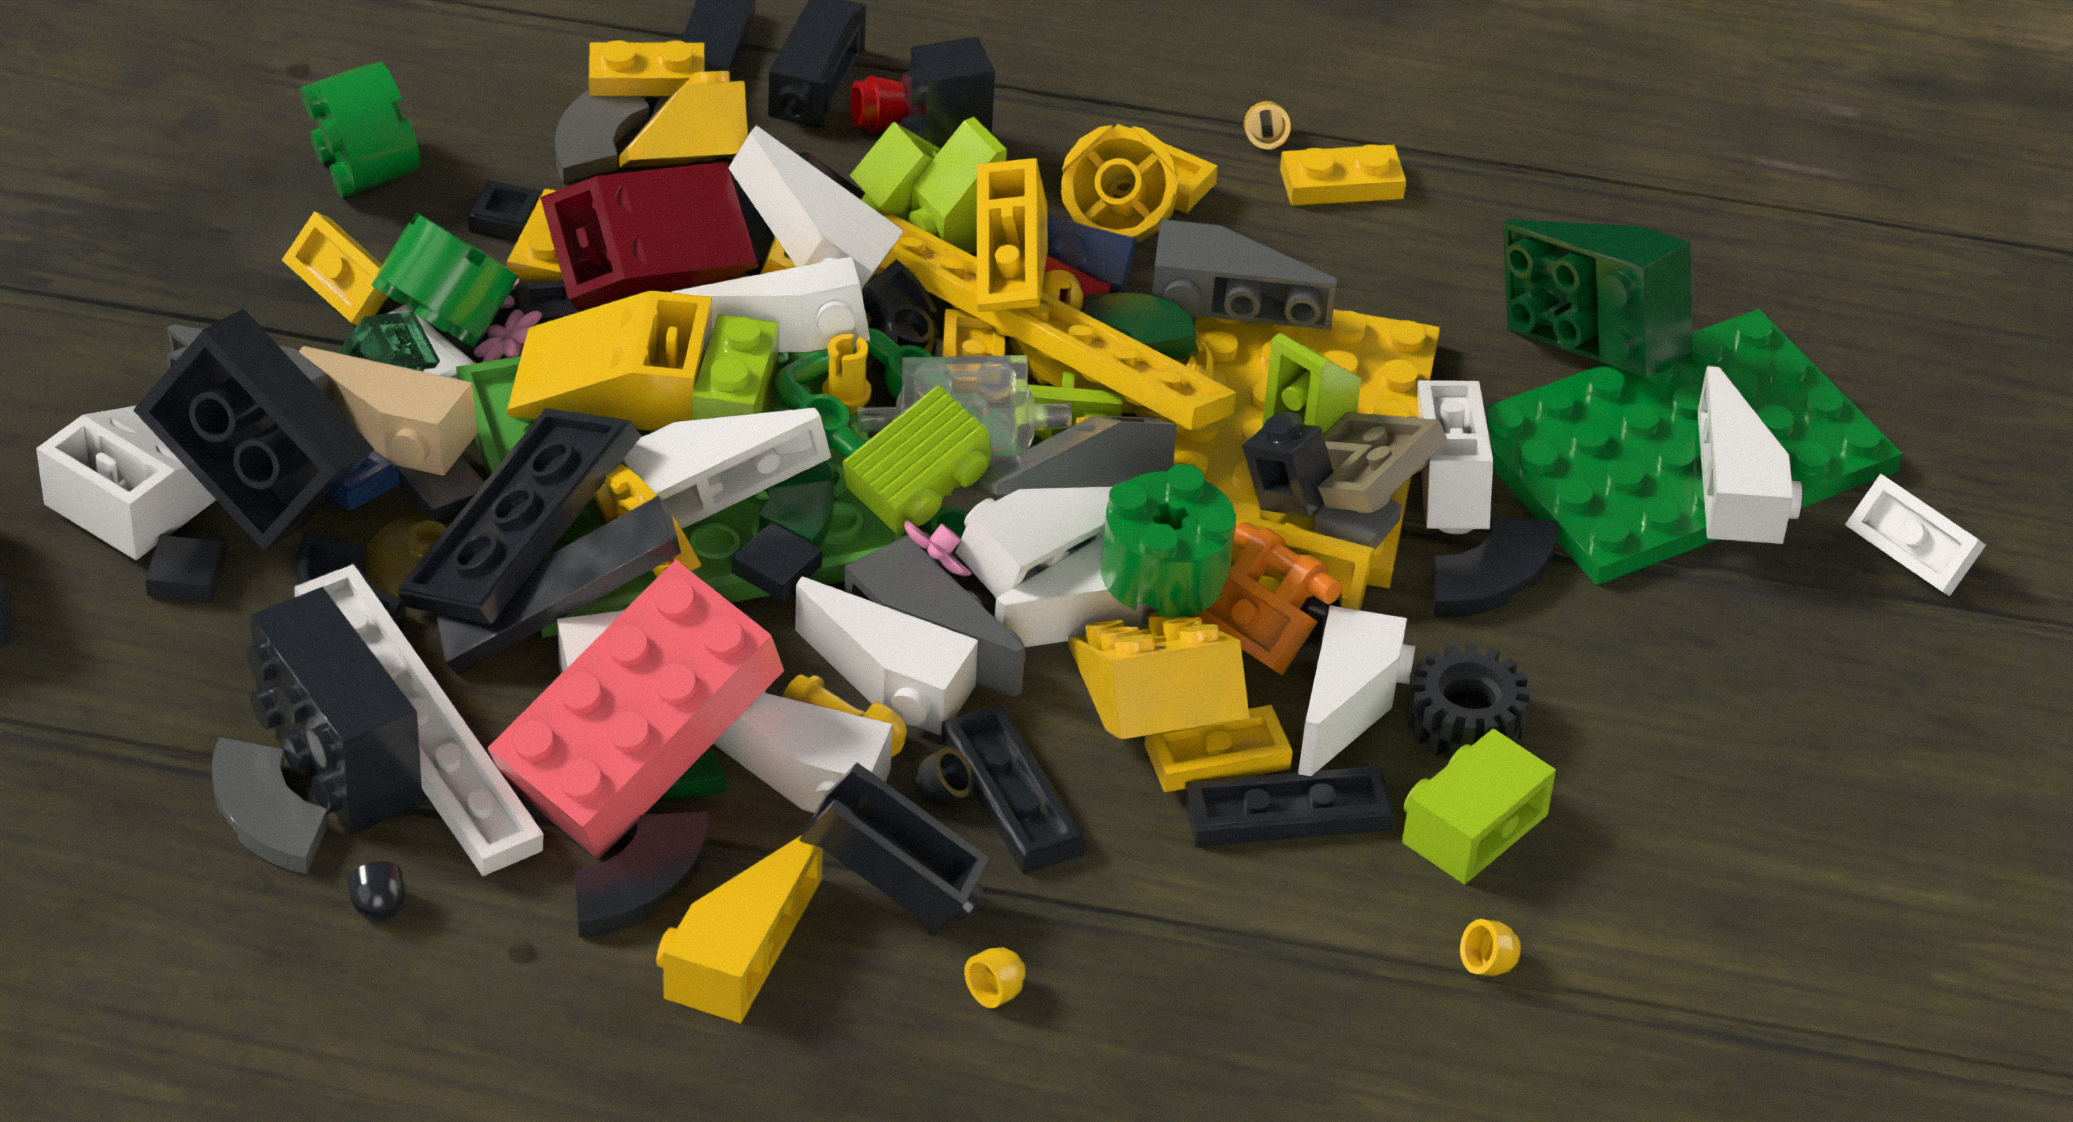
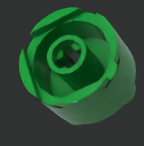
[300,61,421,198]
[371,212,519,348]
[1101,464,1236,618]

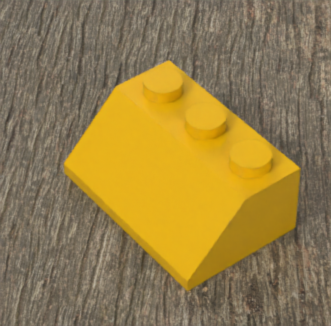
[618,71,748,168]

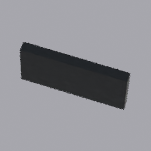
[396,408,641,624]

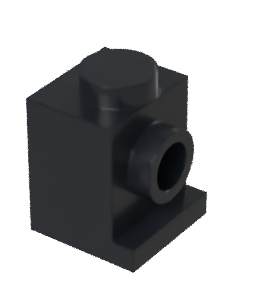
[1242,412,1334,518]

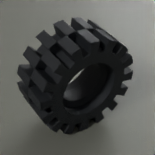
[1407,644,1530,761]

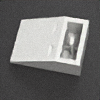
[36,406,216,560]

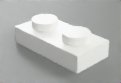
[1845,474,1986,596]

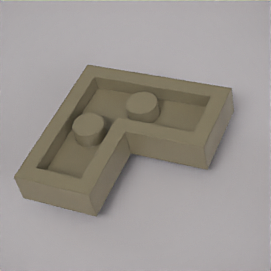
[1318,412,1448,514]

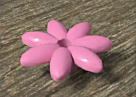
[474,310,542,362]
[904,520,972,577]

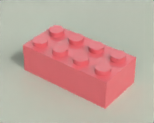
[488,559,784,860]

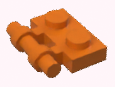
[1191,522,1342,676]

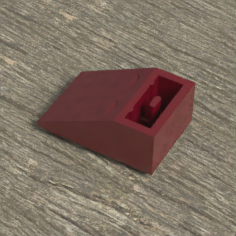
[540,161,759,312]

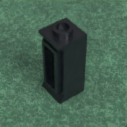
[768,0,867,129]
[799,762,989,935]

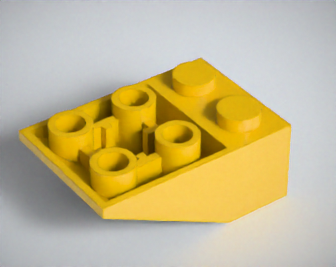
[507,291,712,431]
[1068,612,1250,739]

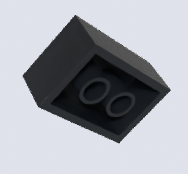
[133,308,374,551]
[246,586,423,835]

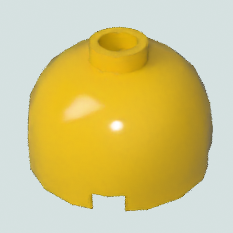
[1061,125,1179,242]

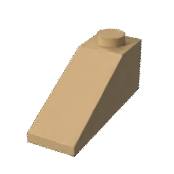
[299,346,478,476]

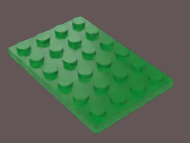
[1484,309,1903,586]

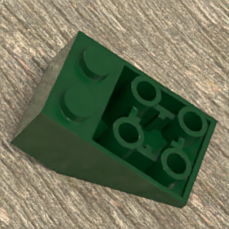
[1502,219,1693,378]

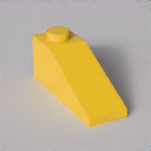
[977,158,1048,312]
[656,836,823,1024]

